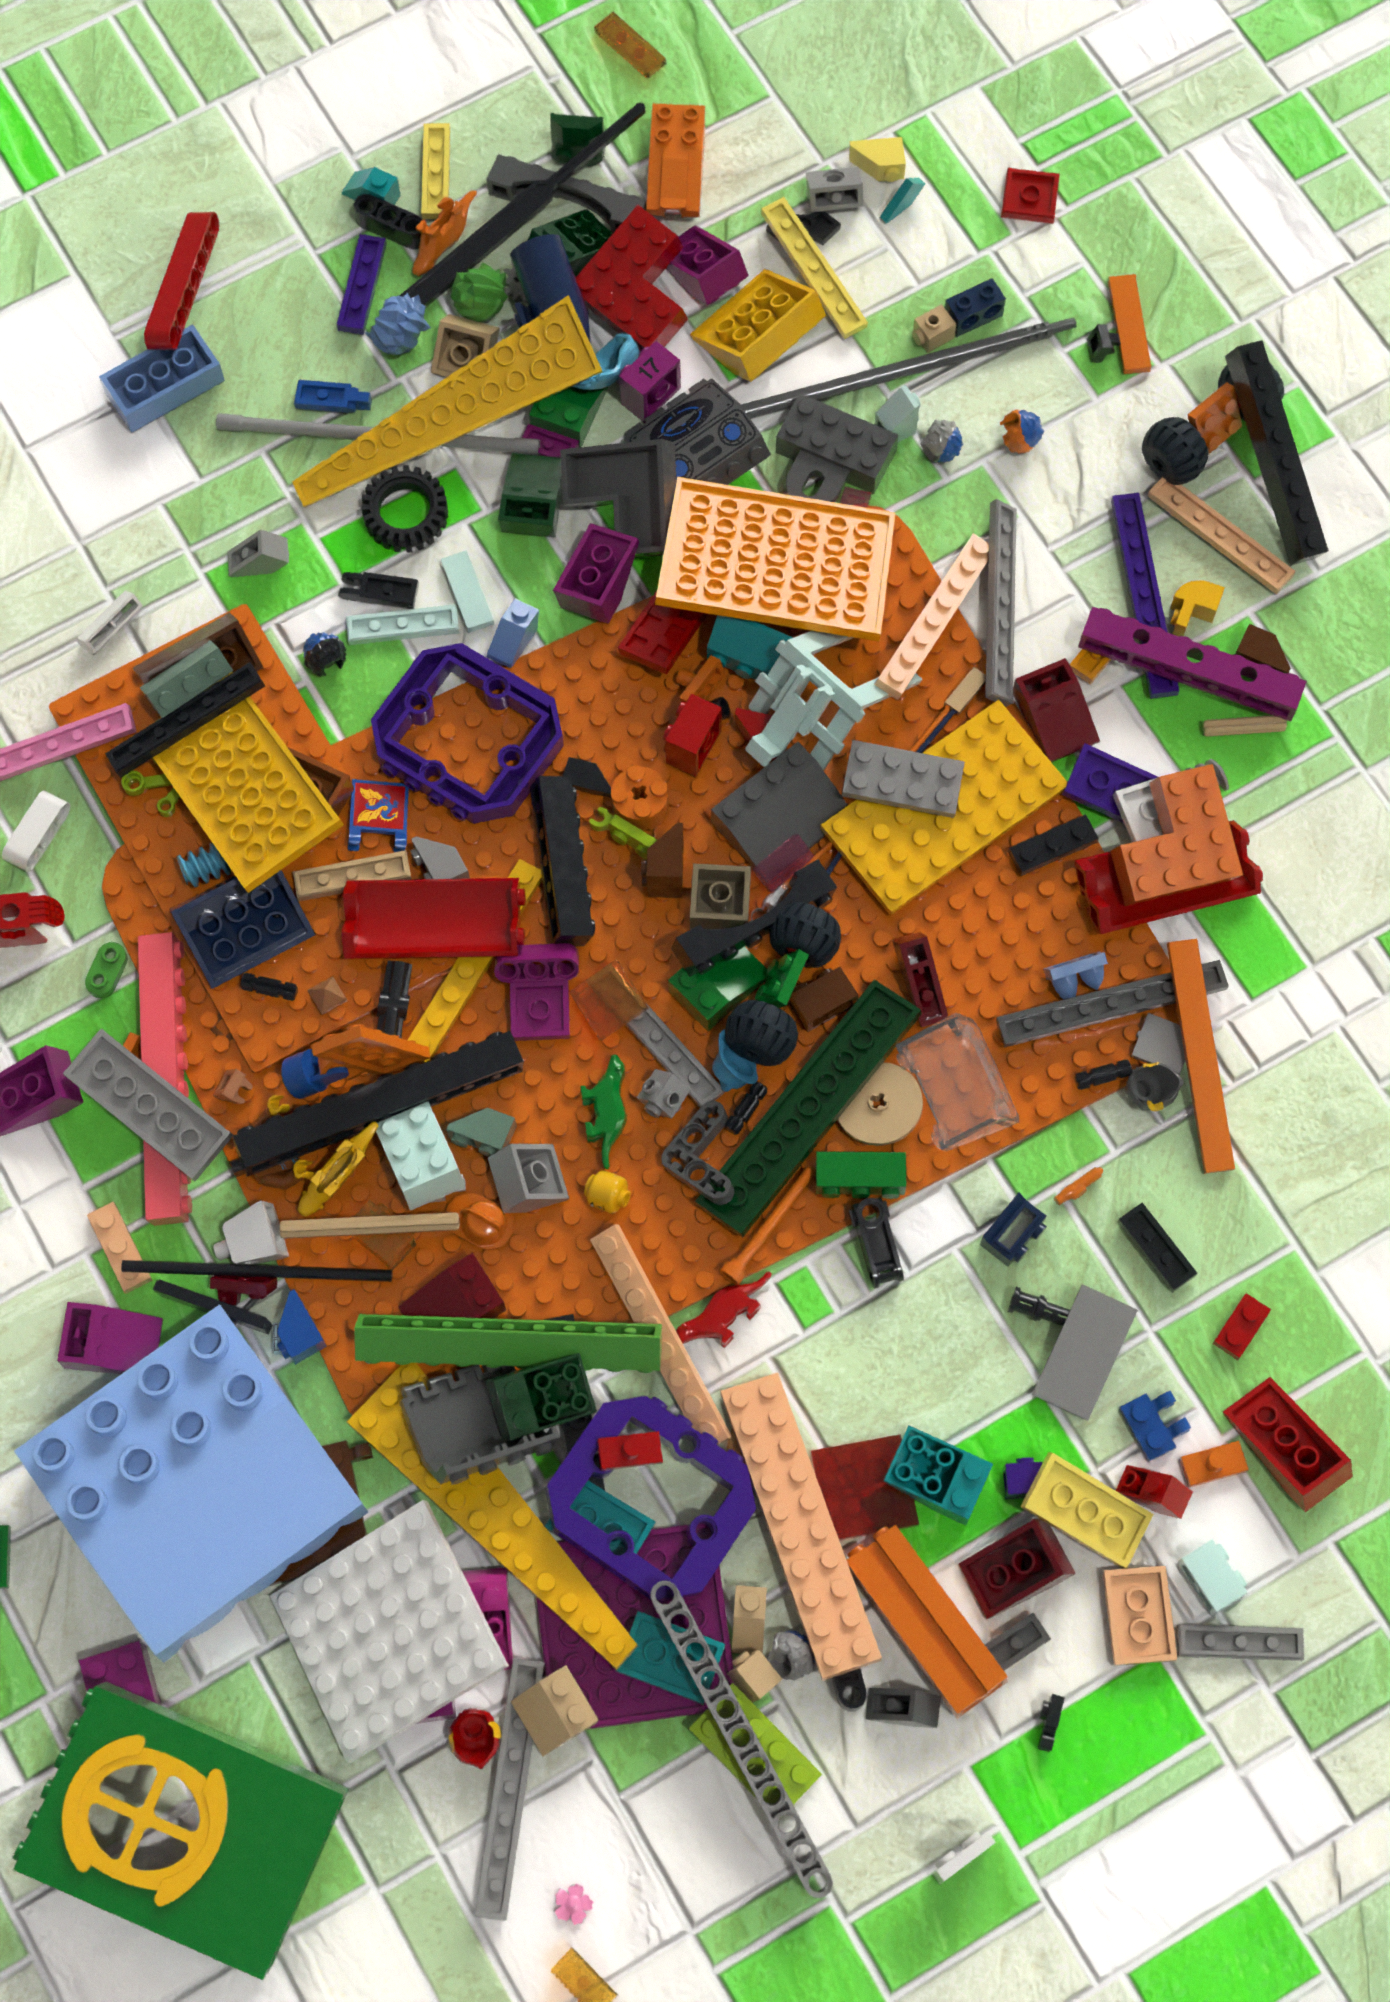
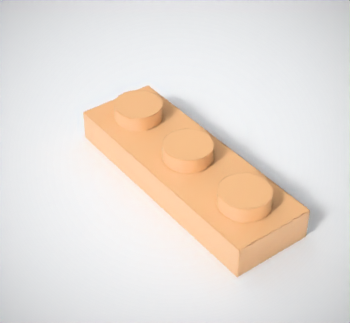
[87,1201,153,1294]

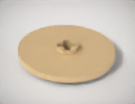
[838,1062,923,1146]

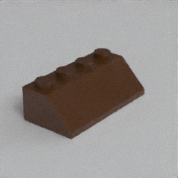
[132,613,264,686]

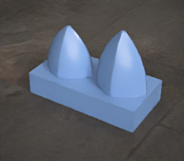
[1043,951,1108,1000]

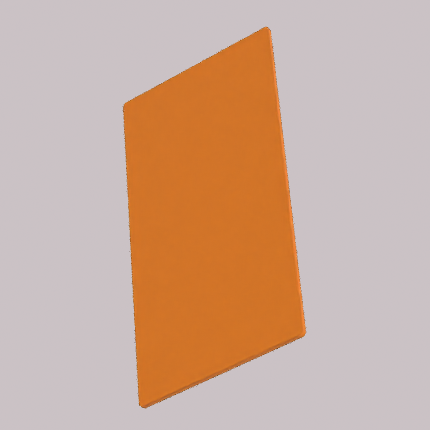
[49,604,457,1074]

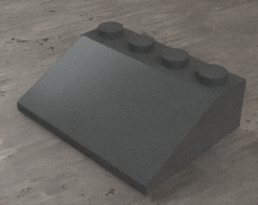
[711,741,848,883]

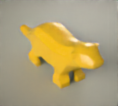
[297,1122,379,1217]

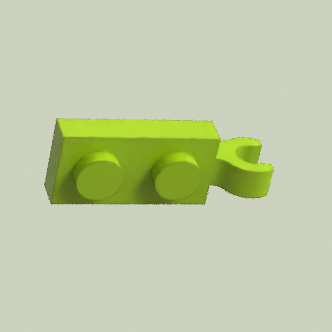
[589,807,657,859]

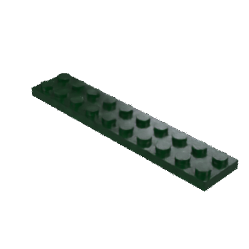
[695,979,922,1238]

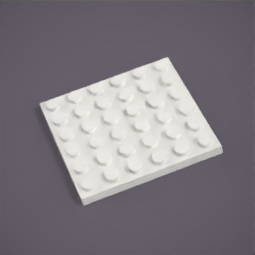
[270,1500,508,1763]

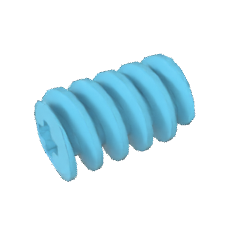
[177,843,231,887]

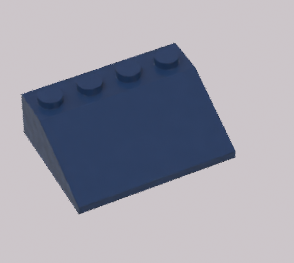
[169,870,315,989]

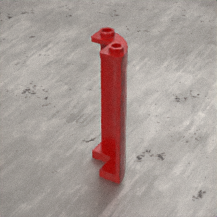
[1074,820,1263,934]
[341,878,526,959]

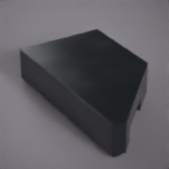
[563,757,611,798]

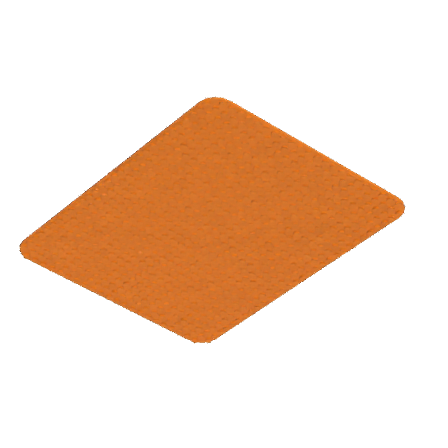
[102,504,1180,1416]

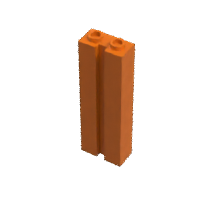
[846,1525,1008,1719]

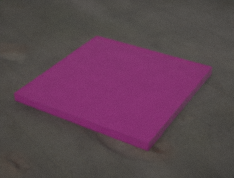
[536,1524,736,1730]

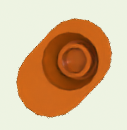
[445,1193,513,1250]

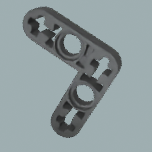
[661,1101,735,1205]

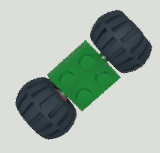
[725,902,841,1066]

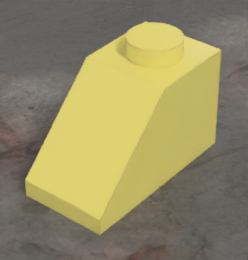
[849,137,906,182]

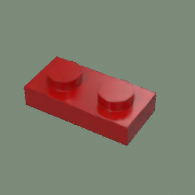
[1212,1293,1272,1360]

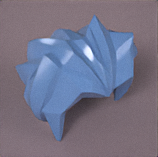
[365,292,431,355]

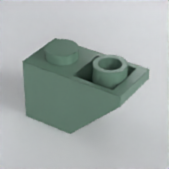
[446,1108,517,1157]

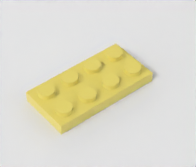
[1021,1452,1154,1569]

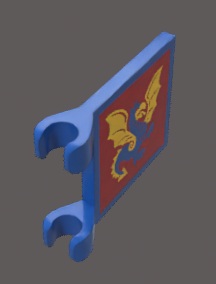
[348,779,409,852]

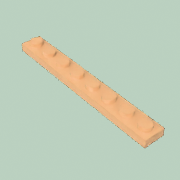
[874,533,989,700]
[590,1224,732,1445]

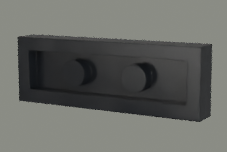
[1008,814,1099,876]
[1118,1202,1198,1293]

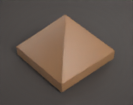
[307,976,347,1015]

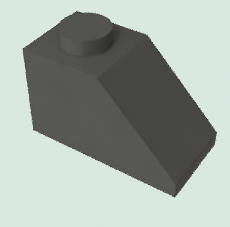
[866,1688,941,1728]

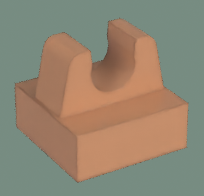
[213,1069,253,1104]

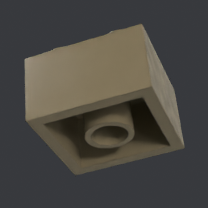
[690,863,751,930]

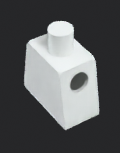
[213,1201,289,1265]

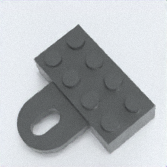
[776,393,898,503]

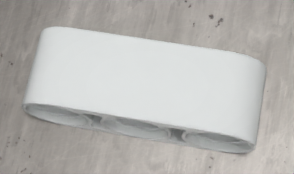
[2,790,70,872]

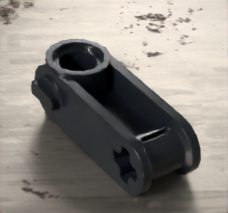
[848,1197,904,1288]

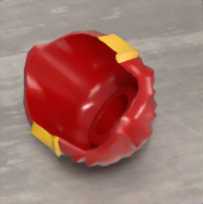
[448,1707,502,1769]

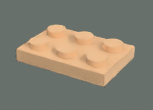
[1103,1566,1177,1666]

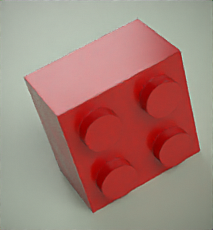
[663,693,722,777]

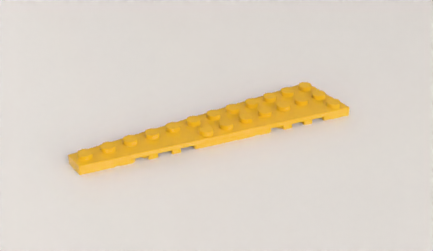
[292,295,603,508]
[347,1363,638,1670]

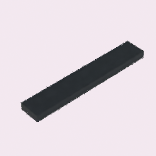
[105,662,265,778]

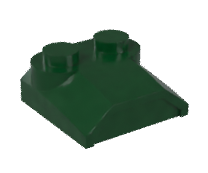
[550,113,605,166]

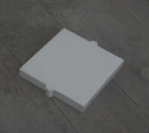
[1131,1013,1185,1075]

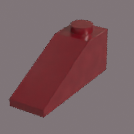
[893,932,949,1028]

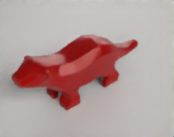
[676,1271,772,1349]

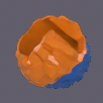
[1000,409,1044,454]

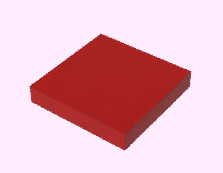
[1001,168,1060,224]

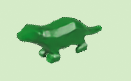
[581,1054,627,1169]

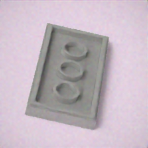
[1032,1284,1138,1421]

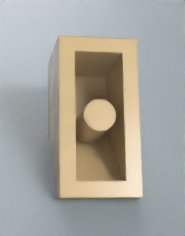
[732,1585,767,1654]

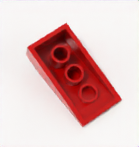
[1223,1377,1353,1513]

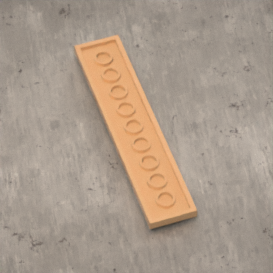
[721,1372,882,1681]

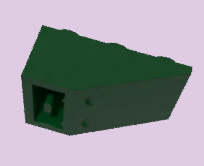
[527,209,613,278]
[498,453,562,537]
[485,1353,597,1440]

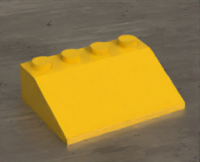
[690,269,826,382]

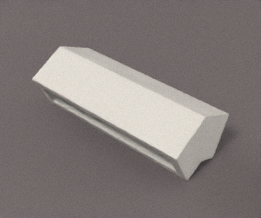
[77,590,143,656]

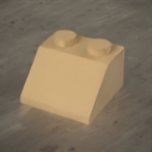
[431,314,500,377]
[511,1665,599,1757]

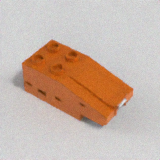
[646,103,705,218]

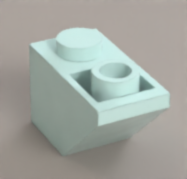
[875,385,921,442]

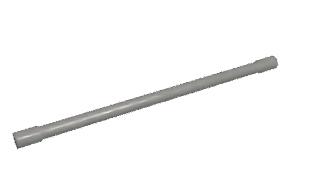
[216,413,540,456]

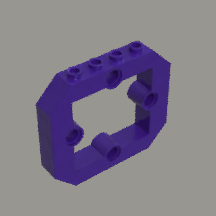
[371,643,564,824]
[545,1396,756,1602]

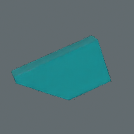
[880,178,926,223]

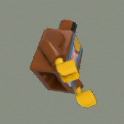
[230,1095,314,1190]

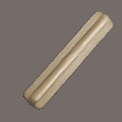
[1202,715,1287,736]

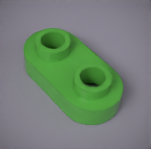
[85,942,128,998]

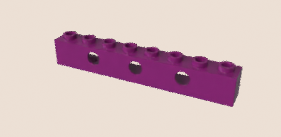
[1078,606,1307,722]

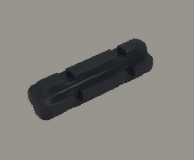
[240,973,298,1001]
[1074,1059,1132,1090]
[725,1081,767,1135]

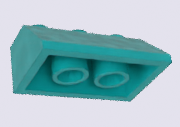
[707,615,793,680]

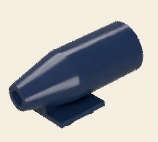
[510,234,591,344]

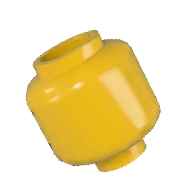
[584,1170,631,1214]

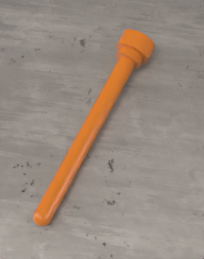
[719,1166,816,1285]

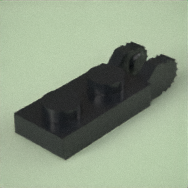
[338,572,419,609]

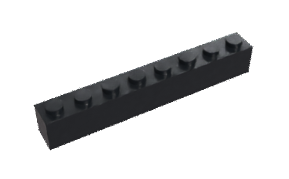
[1225,340,1329,566]

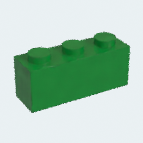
[816,1152,906,1199]

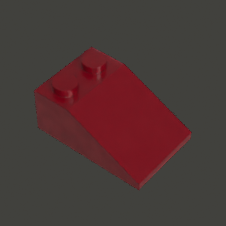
[398,1252,506,1318]
[958,1519,1076,1619]

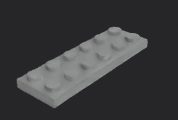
[63,1029,233,1181]

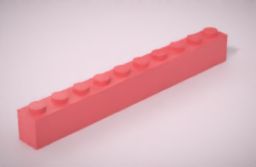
[138,932,192,1226]

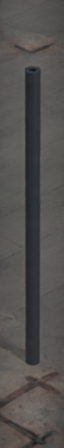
[121,1260,393,1282]

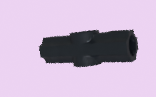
[377,961,413,1038]

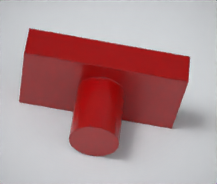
[597,1431,663,1471]

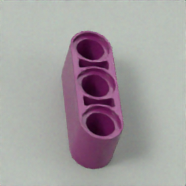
[494,943,579,983]

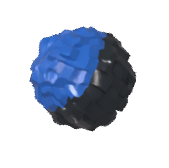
[303,632,347,677]

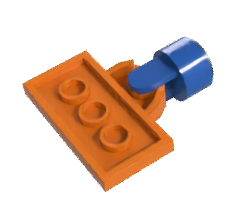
[281,1024,430,1099]

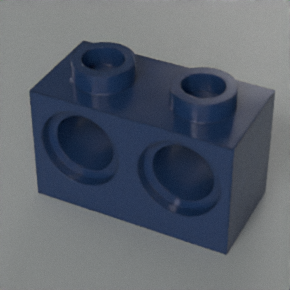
[945,278,1006,338]

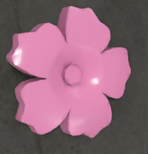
[555,1884,593,1925]

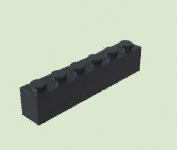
[530,776,595,946]

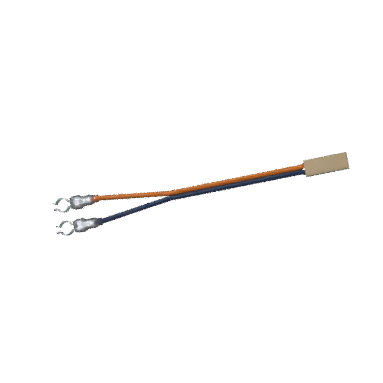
[750,667,986,922]

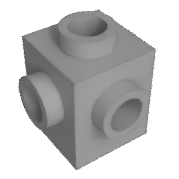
[636,1069,690,1119]

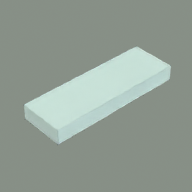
[441,550,494,633]

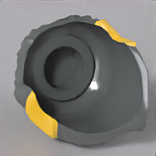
[1124,1062,1184,1112]

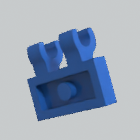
[1119,1391,1191,1463]

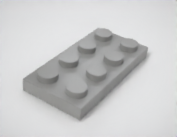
[842,740,965,818]

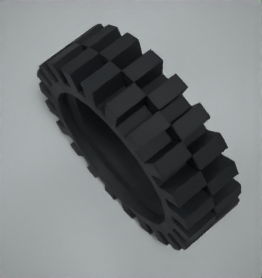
[361,465,448,553]

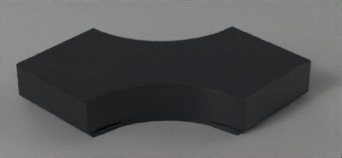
[766,211,841,245]

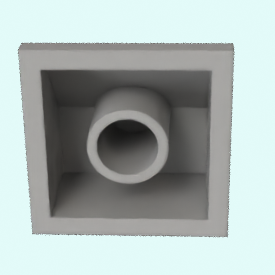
[488,1144,569,1213]

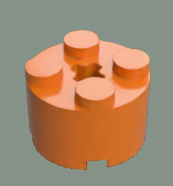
[611,765,669,830]

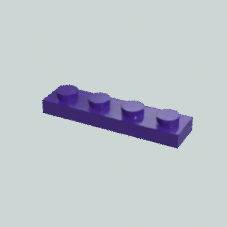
[337,234,387,335]

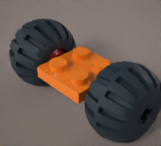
[1142,363,1284,485]

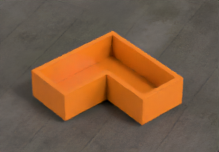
[1110,764,1243,906]

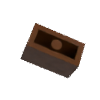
[789,967,858,1032]

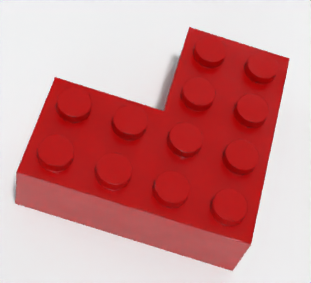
[576,205,688,351]

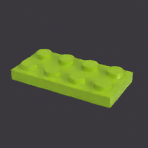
[688,1683,822,1820]

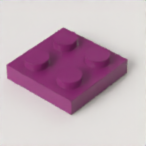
[510,980,570,1041]

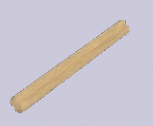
[279,1212,460,1239]

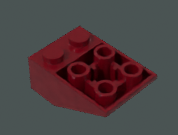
[1013,658,1100,763]

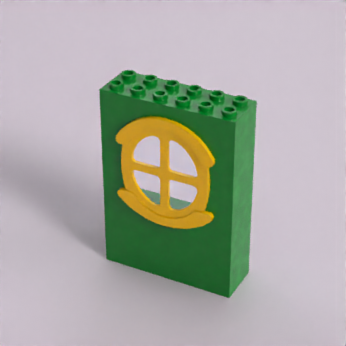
[12,1682,349,1981]

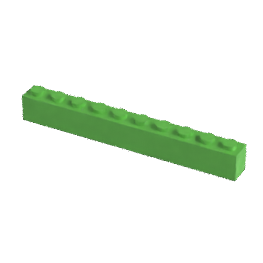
[354,1314,662,1373]

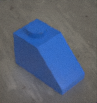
[277,1289,327,1365]

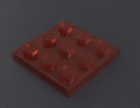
[811,1434,919,1541]

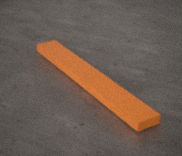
[1167,938,1235,1174]

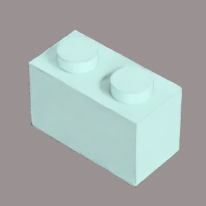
[1178,1539,1248,1616]

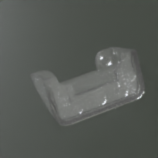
[895,1013,1019,1151]

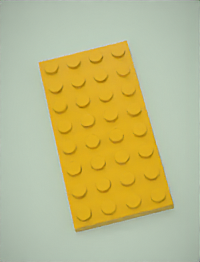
[152,672,344,893]
[820,699,1067,916]

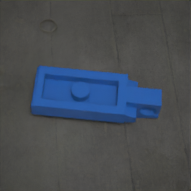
[294,380,372,413]

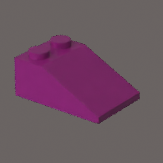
[666,225,749,305]
[553,523,640,624]
[0,1045,84,1137]

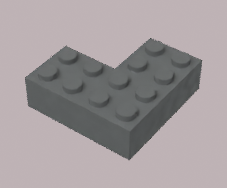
[560,439,676,558]

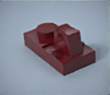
[210,1275,277,1306]

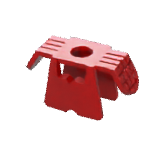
[0,892,65,948]

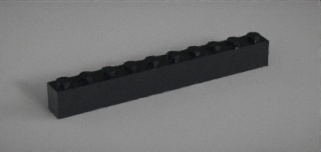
[233,1031,524,1177]

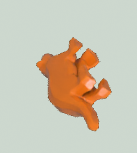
[412,190,477,276]

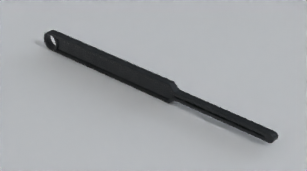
[400,102,646,308]

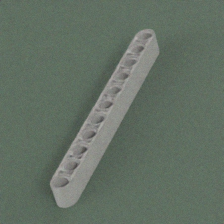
[651,1581,833,1898]

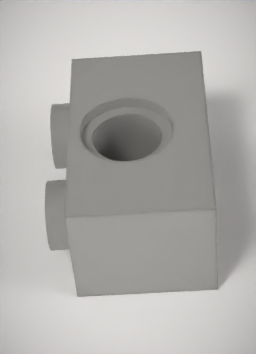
[806,167,863,212]

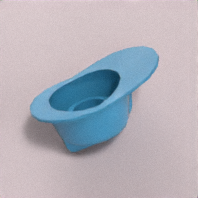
[712,1029,758,1092]

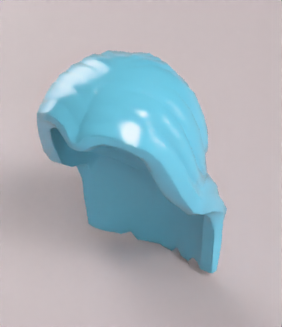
[572,333,640,390]

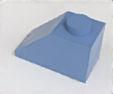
[487,599,539,668]

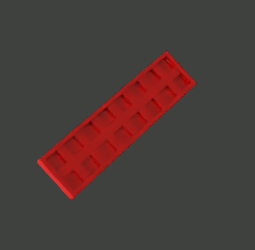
[618,591,708,675]

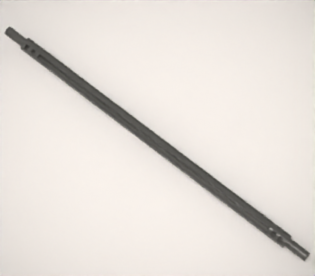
[741,317,1076,419]

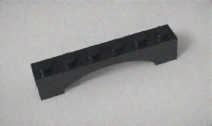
[671,860,837,977]

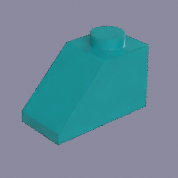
[342,167,401,205]

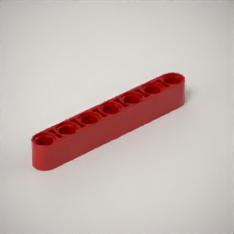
[144,212,219,350]

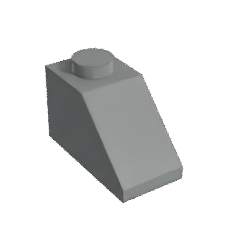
[227,529,289,577]

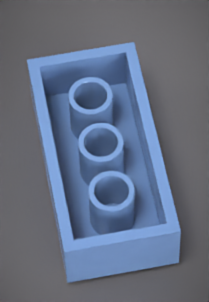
[99,324,225,433]

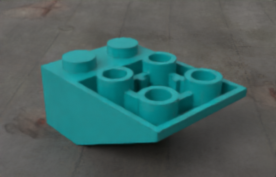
[884,1425,993,1526]

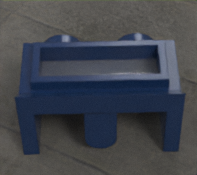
[980,1192,1047,1267]

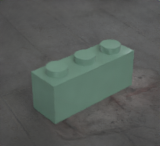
[140,640,233,718]

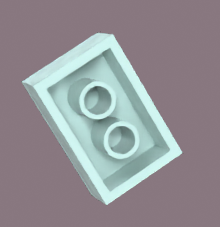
[376,1102,465,1211]

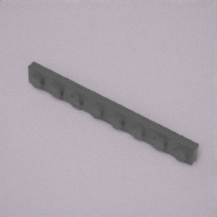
[996,960,1229,1048]

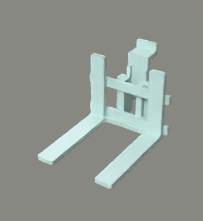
[745,631,922,770]

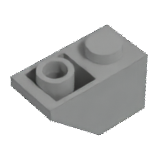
[410,836,470,879]

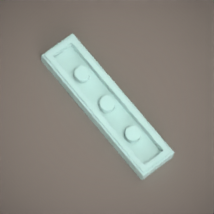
[346,604,459,645]

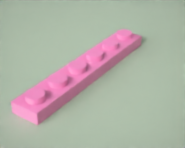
[0,703,137,781]

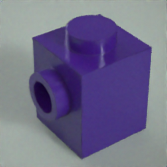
[1003,1457,1042,1500]

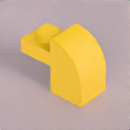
[1170,580,1225,636]

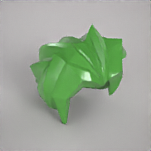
[450,262,508,323]

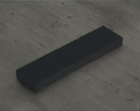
[153,1279,272,1335]

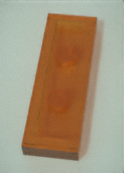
[594,12,666,79]

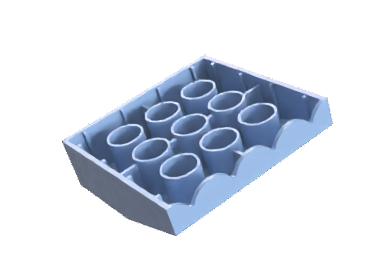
[14,1304,369,1663]

